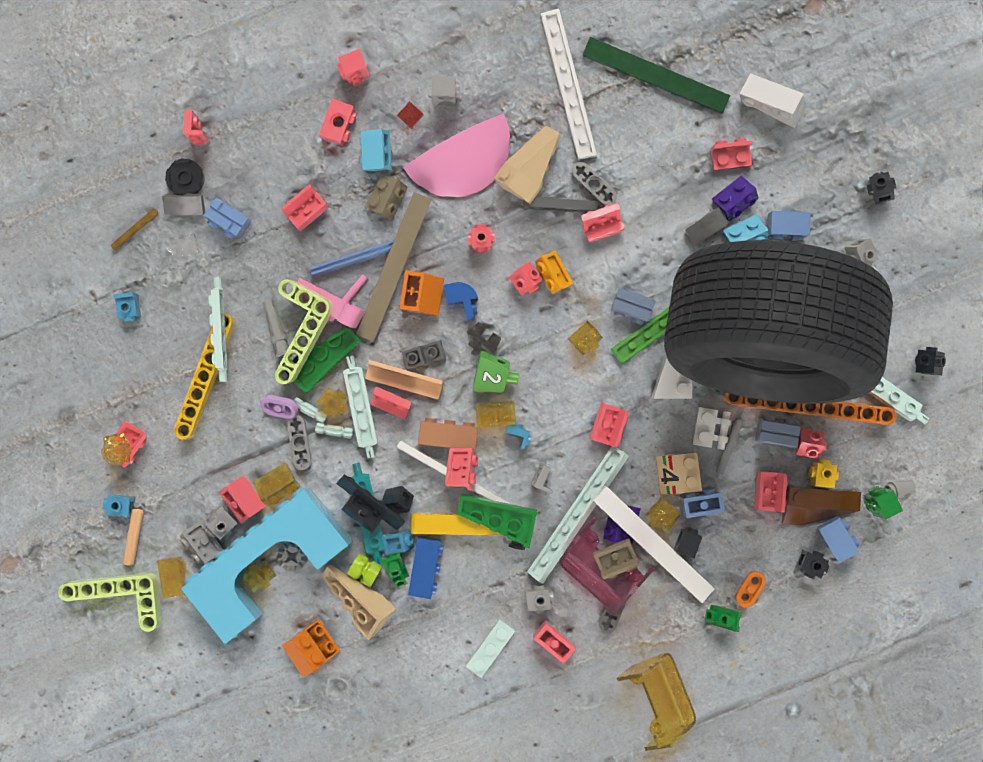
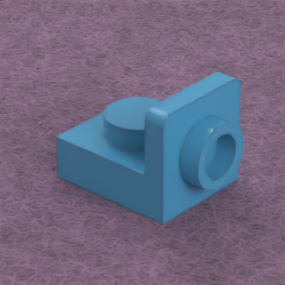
[382,529,414,555]

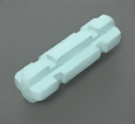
[293,398,328,423]
[315,423,353,439]

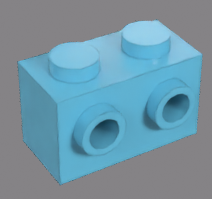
[360,129,392,172]

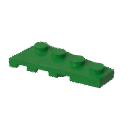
[285,327,362,394]
[457,494,537,548]

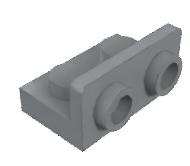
[531,462,553,496]
[180,520,223,566]

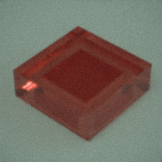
[397,101,424,129]

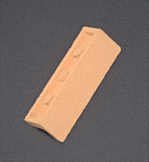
[365,360,444,400]

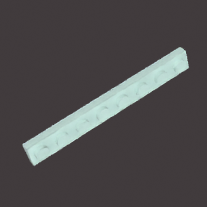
[527,446,629,584]

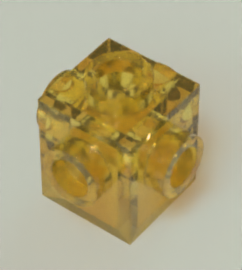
[568,320,603,355]
[317,387,349,417]
[101,432,132,466]
[646,498,681,532]
[242,560,277,592]

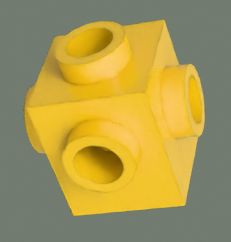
[809,459,839,488]

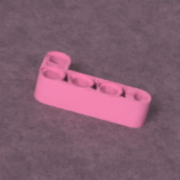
[297,278,365,328]

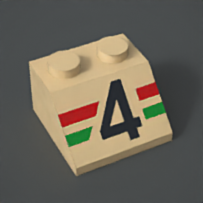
[656,452,702,494]

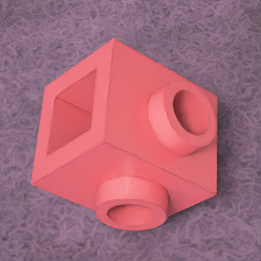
[468,224,495,253]
[508,261,543,295]
[796,428,827,459]

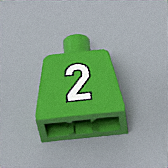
[473,351,519,393]

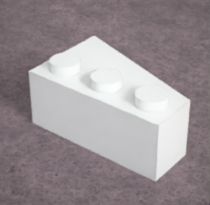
[740,73,805,128]
[651,353,692,399]

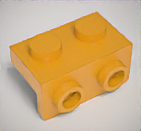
[535,250,574,294]

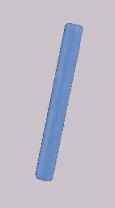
[310,240,394,277]

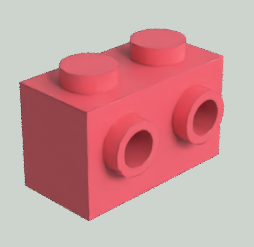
[337,49,370,86]
[219,475,266,524]

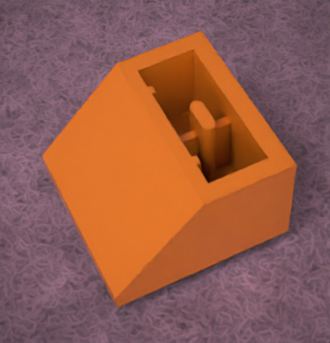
[399,270,444,316]
[281,619,340,677]

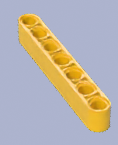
[174,313,236,439]

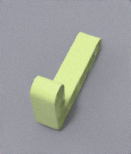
[275,280,333,384]
[58,573,162,632]

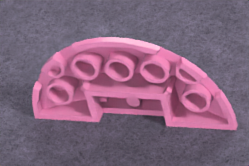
[403,114,510,198]

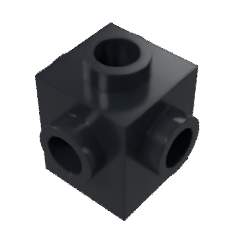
[866,172,896,205]
[915,347,946,376]
[796,550,829,579]

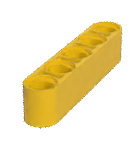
[411,513,502,535]

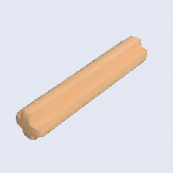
[123,509,143,566]

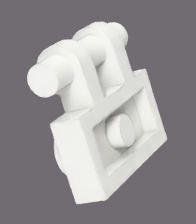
[692,407,731,450]

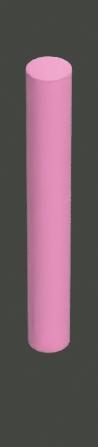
[328,274,368,323]

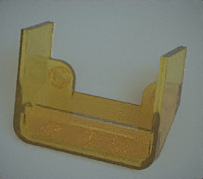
[617,653,696,751]

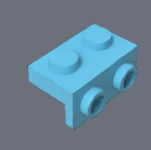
[723,214,768,242]

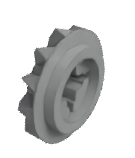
[277,541,308,572]

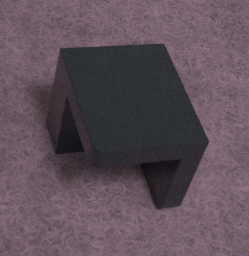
[382,486,414,514]

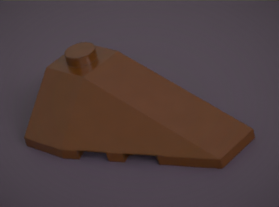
[782,486,861,526]

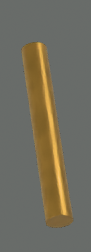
[110,208,159,251]

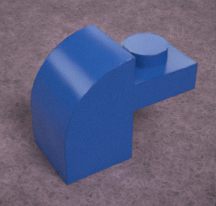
[444,282,478,321]

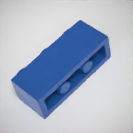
[408,536,444,599]

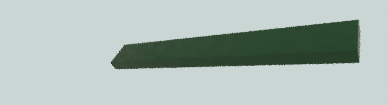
[582,37,730,114]

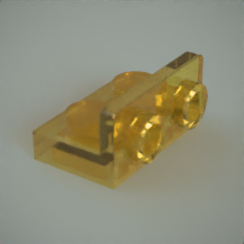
[252,463,301,506]
[157,556,186,599]

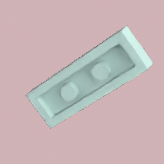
[466,619,515,678]

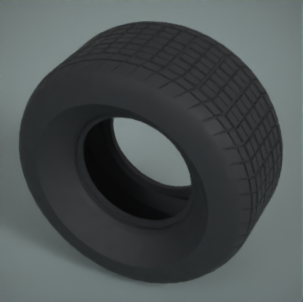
[664,240,893,404]

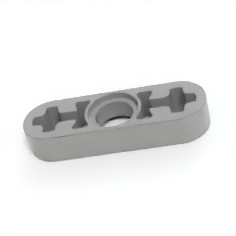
[572,162,617,207]
[287,415,312,470]

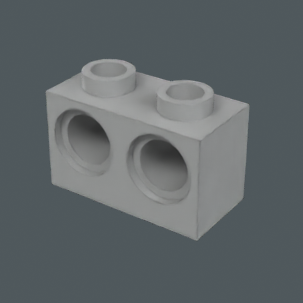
[432,76,460,106]

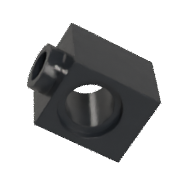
[674,527,702,559]

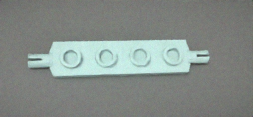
[208,276,228,382]
[343,356,378,459]
[869,377,930,425]

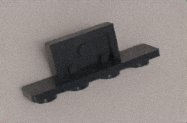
[336,474,405,533]

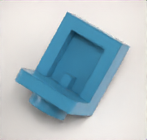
[505,422,532,450]

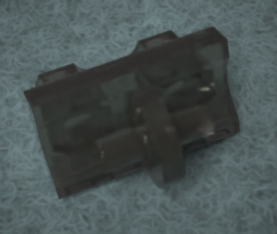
[467,322,501,356]

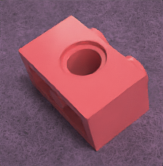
[319,99,357,146]
[533,620,576,664]

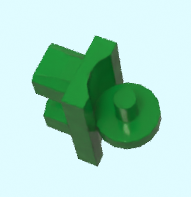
[381,553,409,587]
[705,605,742,632]

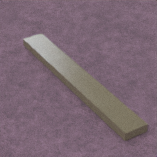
[356,192,432,342]

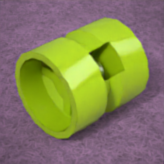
[347,553,383,588]

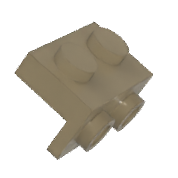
[365,173,407,220]
[593,539,639,580]

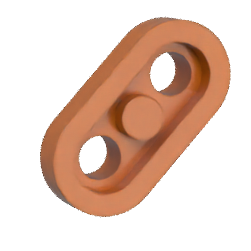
[735,571,766,608]

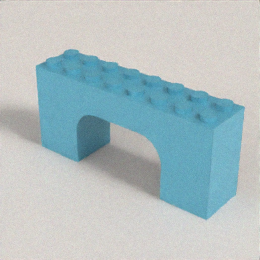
[181,487,352,644]

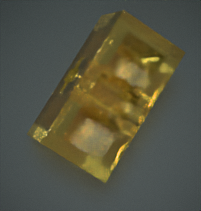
[475,401,516,428]

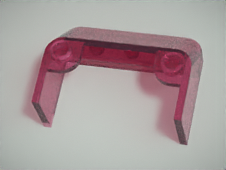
[559,517,654,612]

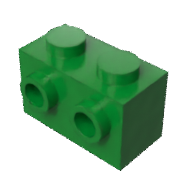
[863,486,903,519]

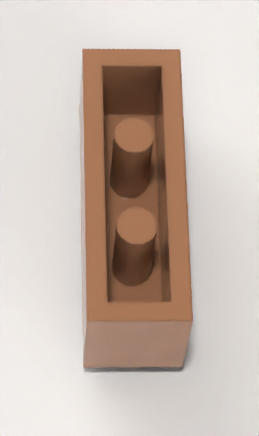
[418,418,478,451]

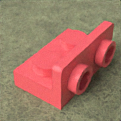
[183,110,210,145]
[710,138,752,171]
[370,387,413,419]
[445,448,478,491]

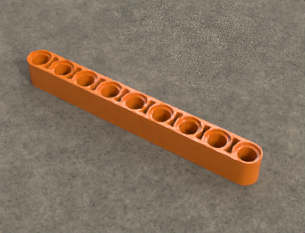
[722,392,896,425]

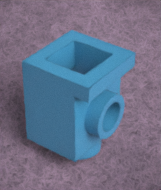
[113,292,141,322]
[103,494,135,517]

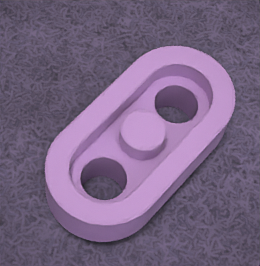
[261,395,298,419]

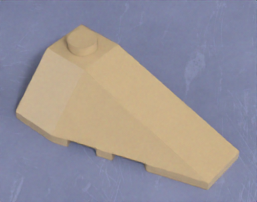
[494,126,561,204]
[322,565,396,641]

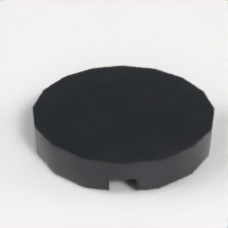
[165,158,205,195]

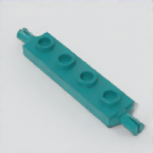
[351,462,385,564]

